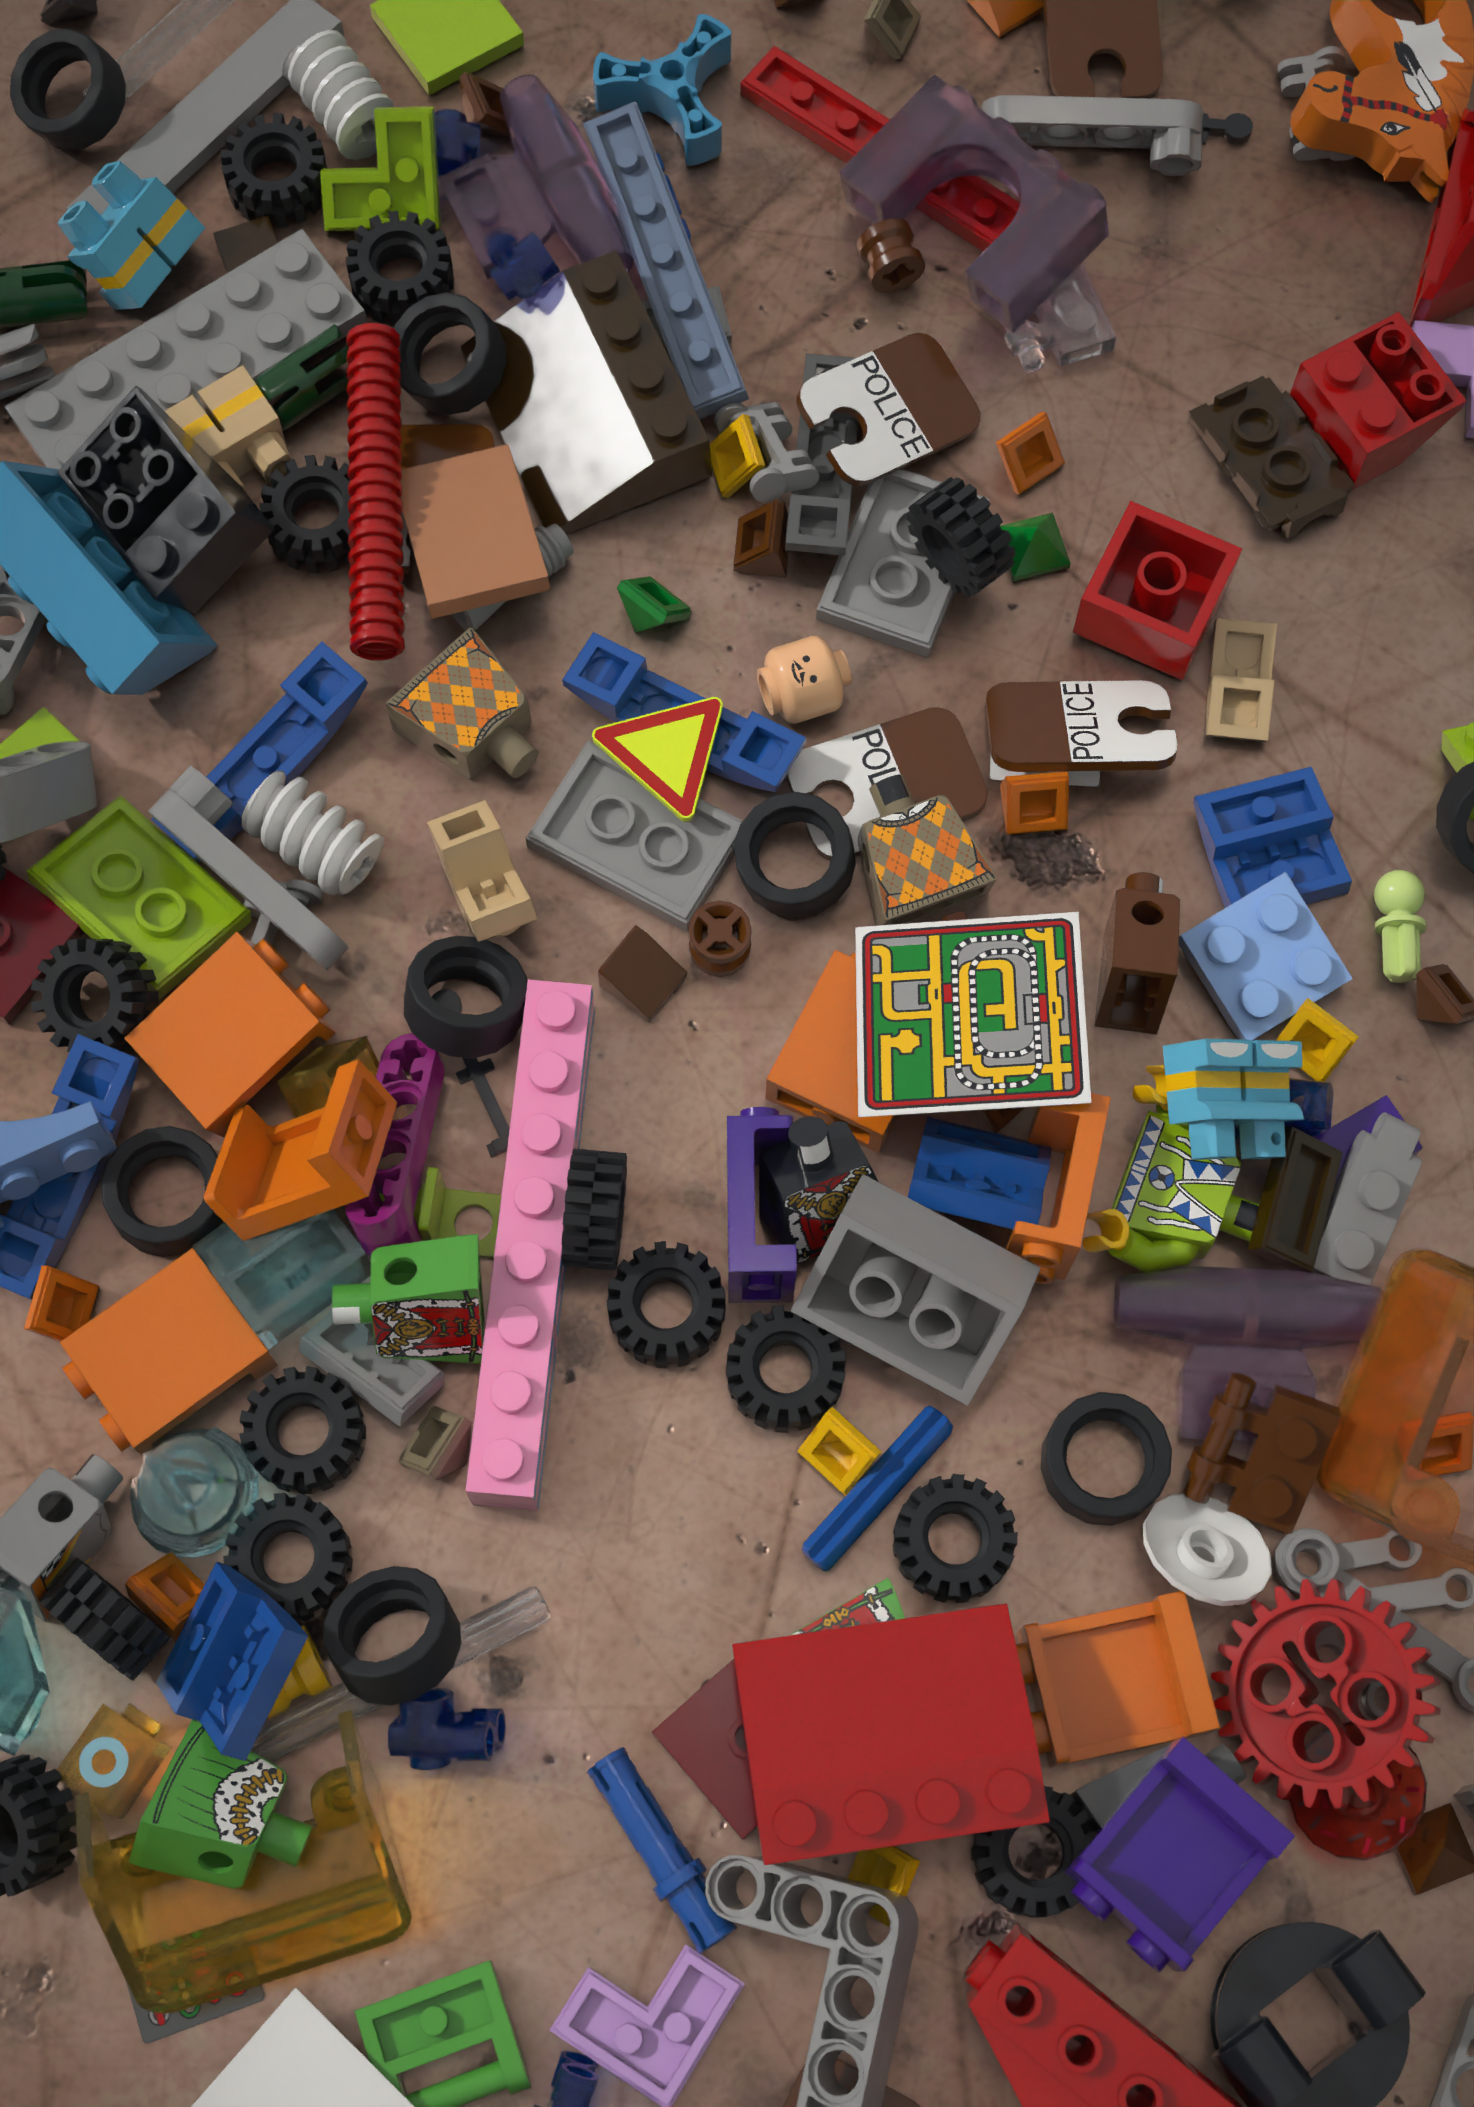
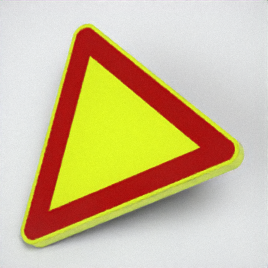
[592,697,723,822]

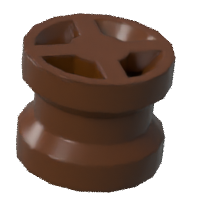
[856,218,926,293]
[688,900,752,977]

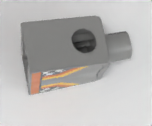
[0,1454,124,1622]

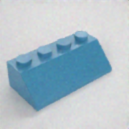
[0,460,217,695]

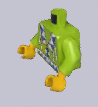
[1082,1065,1259,1273]

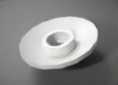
[1143,1494,1272,1606]

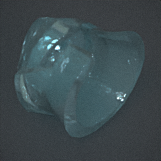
[130,1427,258,1558]

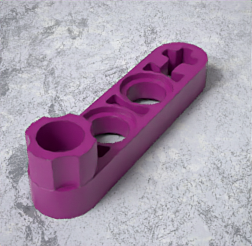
[345,1033,445,1256]

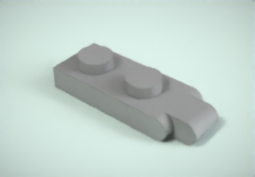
[1313,1112,1422,1293]

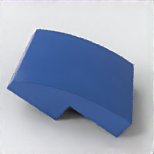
[1193,766,1352,908]
[908,1116,1052,1229]
[156,1562,308,1761]

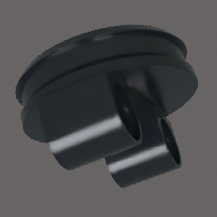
[1210,1922,1426,2107]

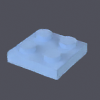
[1179,872,1353,1040]

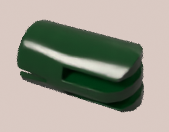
[0,260,87,329]
[253,324,349,430]

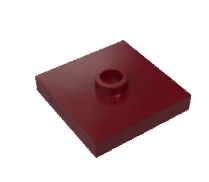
[0,866,85,1025]
[652,1659,758,1840]

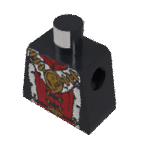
[759,1116,879,1264]

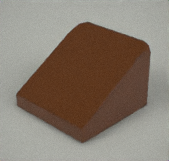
[598,925,687,1022]

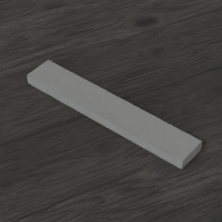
[66,0,344,215]

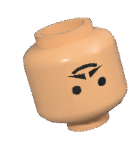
[757,636,852,724]

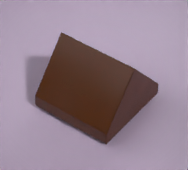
[733,498,789,578]

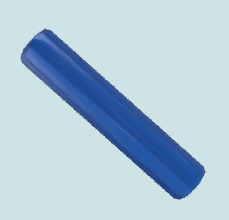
[802,1406,953,1571]

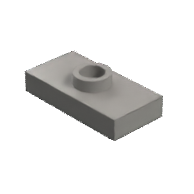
[299,1310,445,1427]

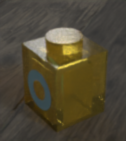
[57,1702,172,1819]

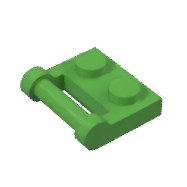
[354,1960,532,2107]

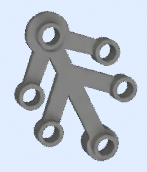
[1274,1527,1474,1720]

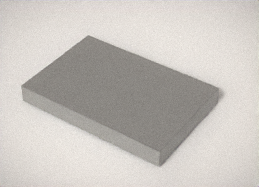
[816,469,990,658]
[525,740,743,932]

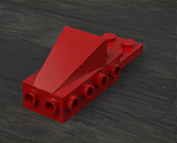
[964,1923,1244,2107]

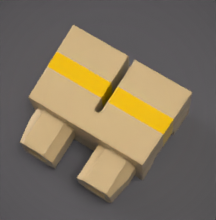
[165,365,291,492]

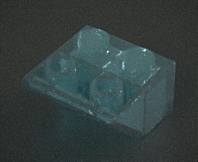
[192,1209,371,1350]

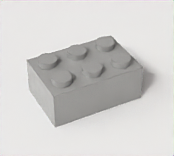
[791,1174,1040,1406]

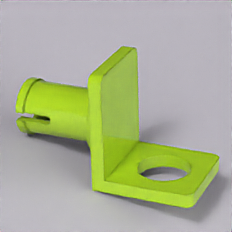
[379,1167,502,1259]

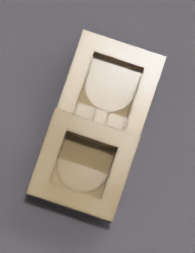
[1205,618,1277,742]

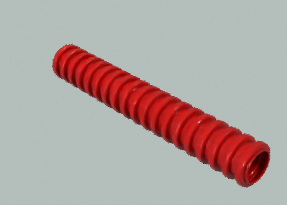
[347,323,405,661]

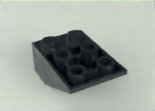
[57,386,275,614]

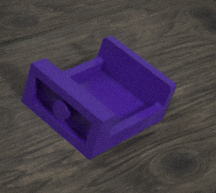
[726,1107,797,1303]
[1065,1737,1295,1973]

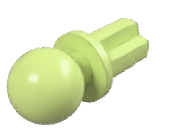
[1374,870,1426,983]

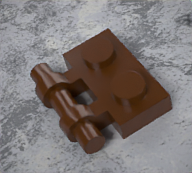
[1183,1372,1341,1534]

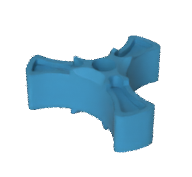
[593,14,731,166]

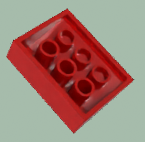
[732,1603,1050,1865]

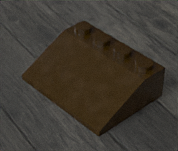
[460,250,712,535]

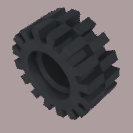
[220,113,327,228]
[346,211,454,326]
[259,455,351,574]
[906,477,1015,597]
[31,939,159,1052]
[561,1148,627,1271]
[607,1241,726,1368]
[726,1305,846,1433]
[239,1366,366,1494]
[893,1474,1018,1604]
[223,1492,353,1621]
[39,1558,171,1681]
[0,1755,80,1897]
[971,1786,1098,1918]

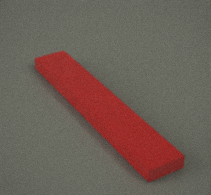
[740,46,1048,271]

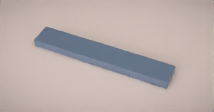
[583,101,749,419]

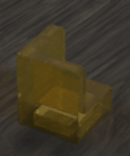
[277,1036,379,1118]

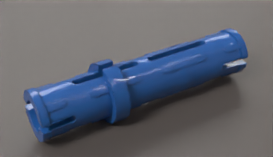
[587,1747,737,1954]

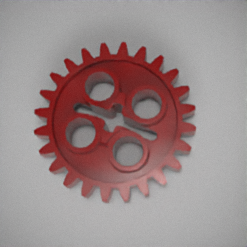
[1211,1579,1441,1810]

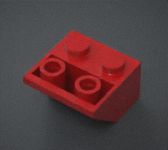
[1290,312,1466,490]

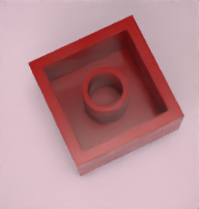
[1073,500,1243,680]

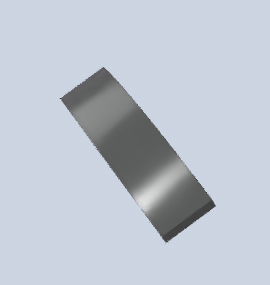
[785,353,858,555]

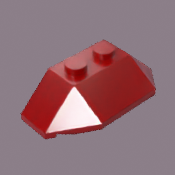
[1409,108,1474,328]

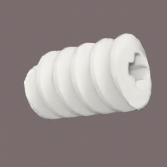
[282,30,394,160]
[242,770,385,895]

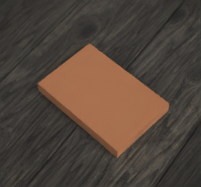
[400,444,551,619]

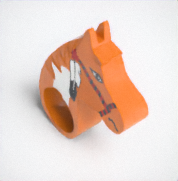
[1290,0,1474,203]

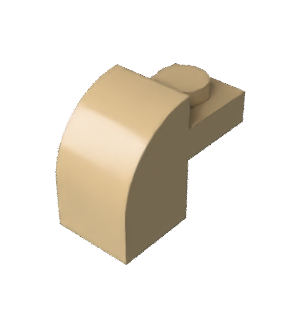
[427,800,537,942]

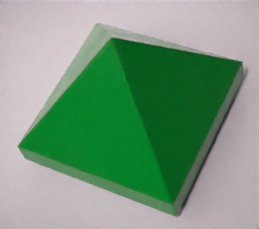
[1000,513,1071,582]
[617,576,693,633]

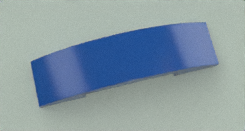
[562,632,806,792]
[151,641,368,862]
[0,1034,139,1299]

